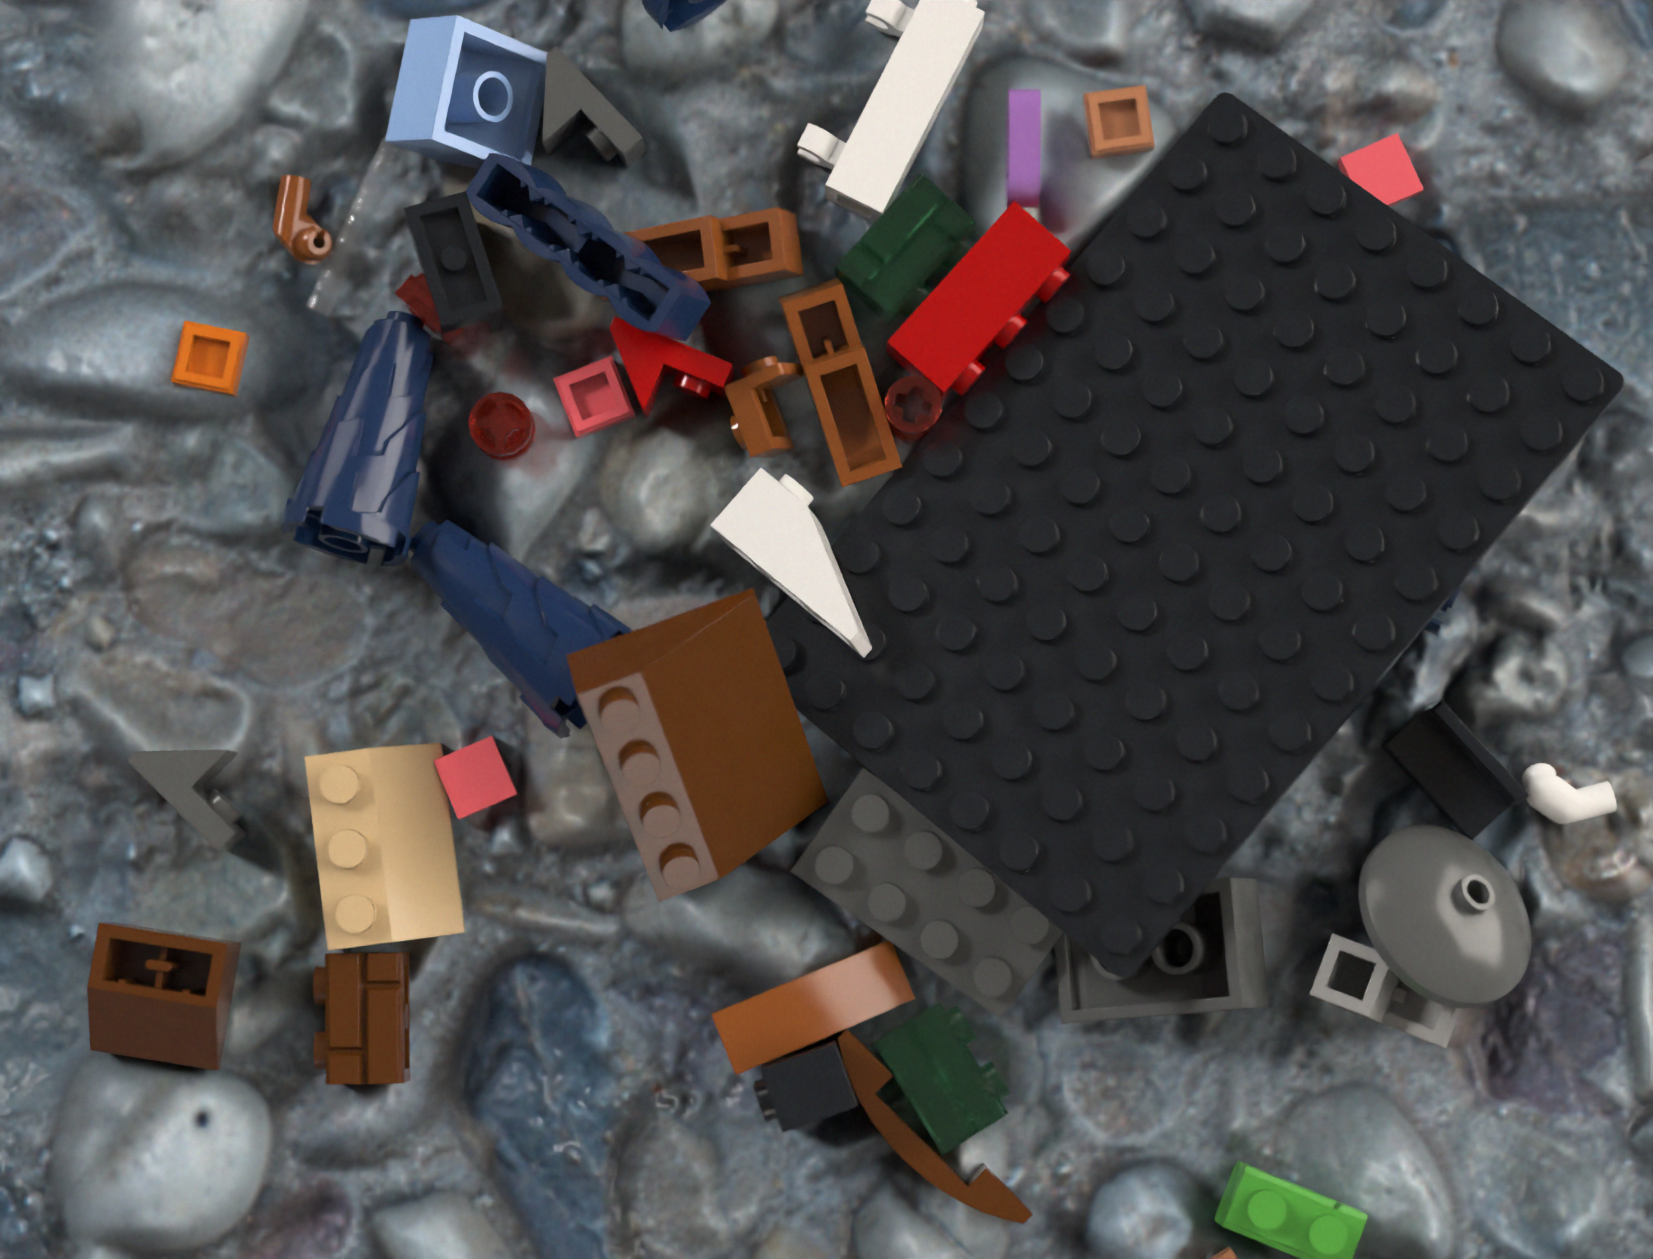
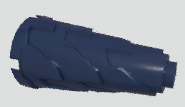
[280,311,434,566]
[409,520,633,739]

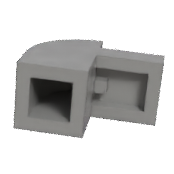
[1310,933,1461,1049]

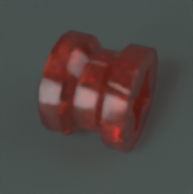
[468,392,536,462]

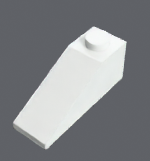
[710,468,872,658]

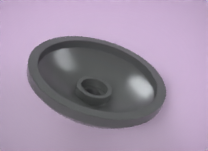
[1359,825,1531,1009]

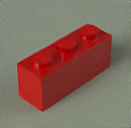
[886,201,1072,402]

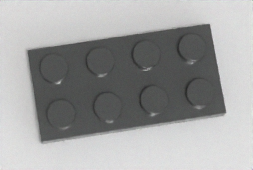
[791,767,1063,1019]

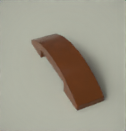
[837,1028,1033,1224]

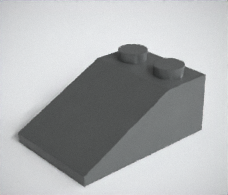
[1054,877,1269,1024]

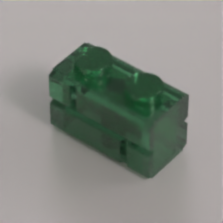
[835,173,977,326]
[873,1000,1011,1154]

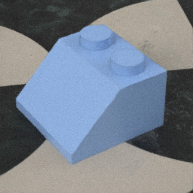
[385,15,548,169]

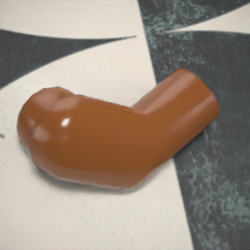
[272,175,333,265]

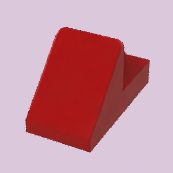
[609,316,734,419]

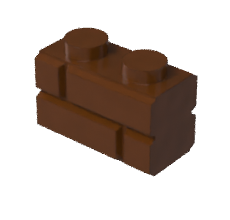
[313,951,410,1085]

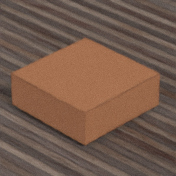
[1082,85,1155,159]

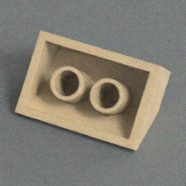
[305,743,466,951]

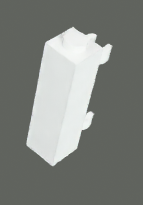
[797,0,985,226]

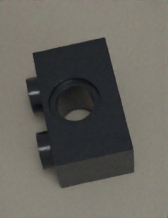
[753,1038,858,1133]

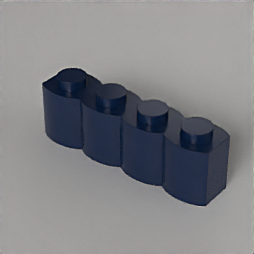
[465,153,711,341]

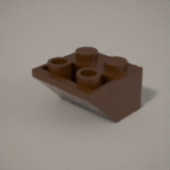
[87,922,242,1070]

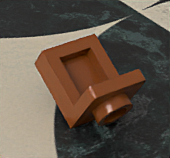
[724,356,804,458]

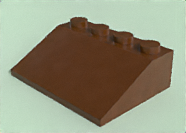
[566,588,828,902]

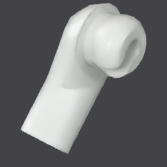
[1521,763,1617,824]

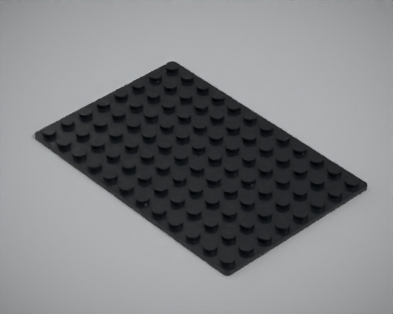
[766,92,1624,979]

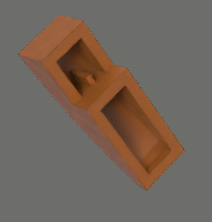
[601,207,804,302]
[777,278,902,487]
[711,940,915,1075]

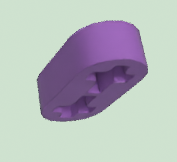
[1006,89,1041,208]

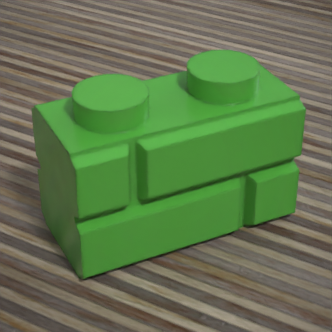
[1214,1160,1368,1259]

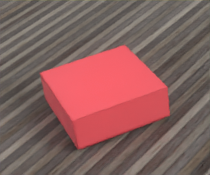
[1337,133,1424,207]
[553,356,636,440]
[434,735,519,820]

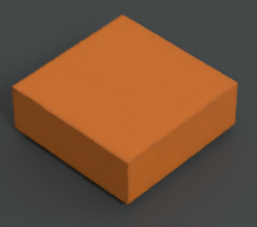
[171,320,250,397]

